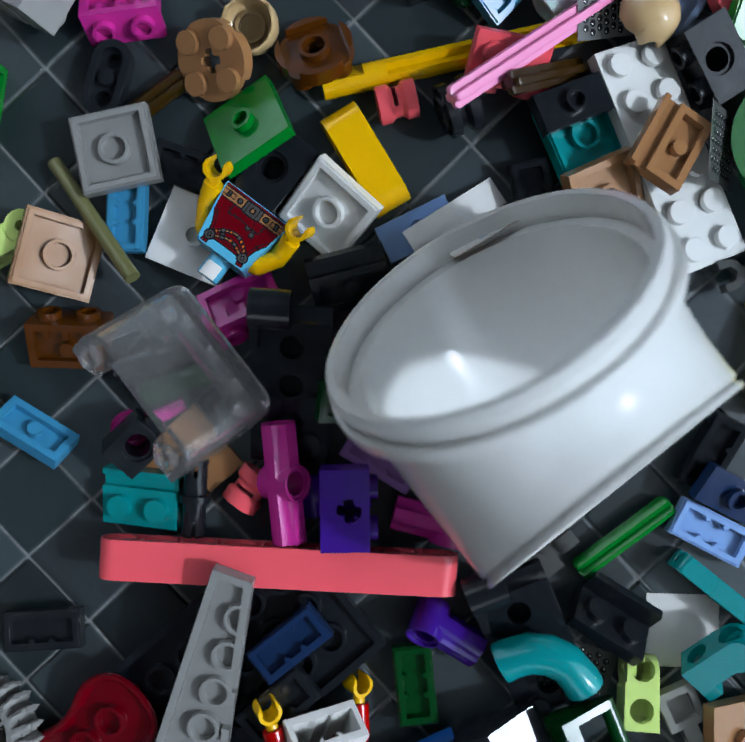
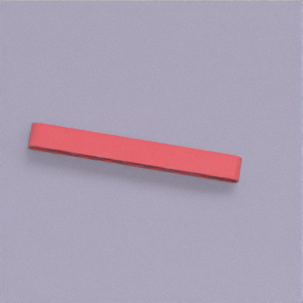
[99,533,458,597]

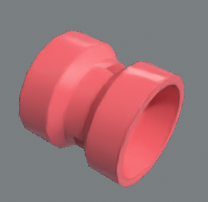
[373,78,420,126]
[222,461,262,516]

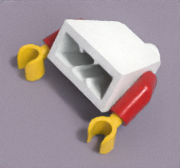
[252,669,373,742]

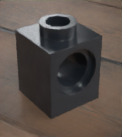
[101,407,167,479]

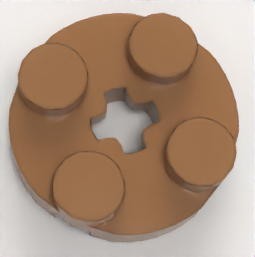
[176,17,253,102]

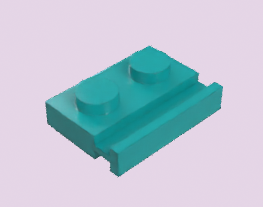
[103,463,183,531]

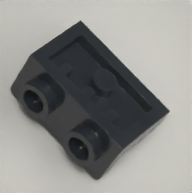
[566,571,663,667]

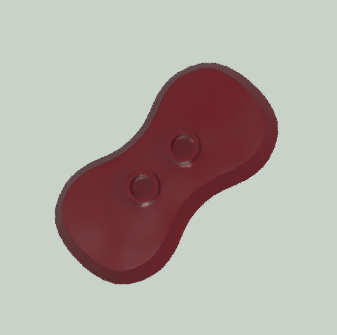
[40,672,158,742]

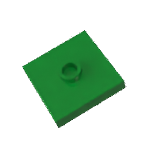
[203,74,296,179]

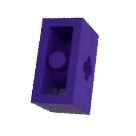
[319,464,378,553]

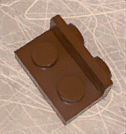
[23,306,114,370]

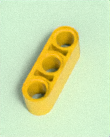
[320,101,411,219]

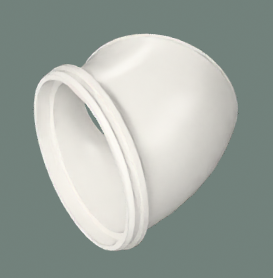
[325,188,745,589]

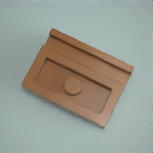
[623,92,711,196]

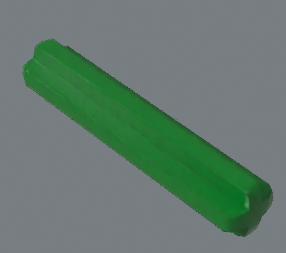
[572,496,676,579]

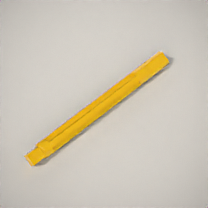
[322,22,591,101]

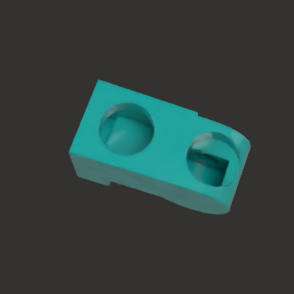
[681,623,745,702]

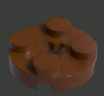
[274,16,355,91]

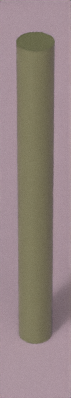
[47,157,140,283]

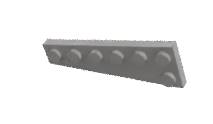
[156,563,256,742]

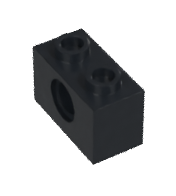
[667,7,745,110]
[233,135,320,217]

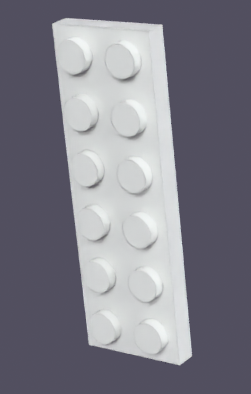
[587,40,745,273]

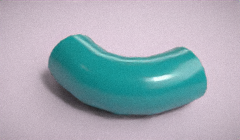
[491,632,603,701]

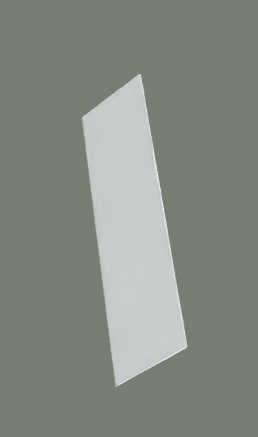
[402,177,507,252]

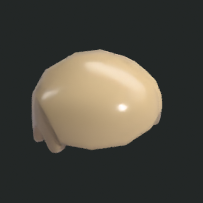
[221,0,279,56]
[619,0,681,49]

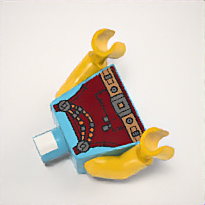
[195,154,315,285]

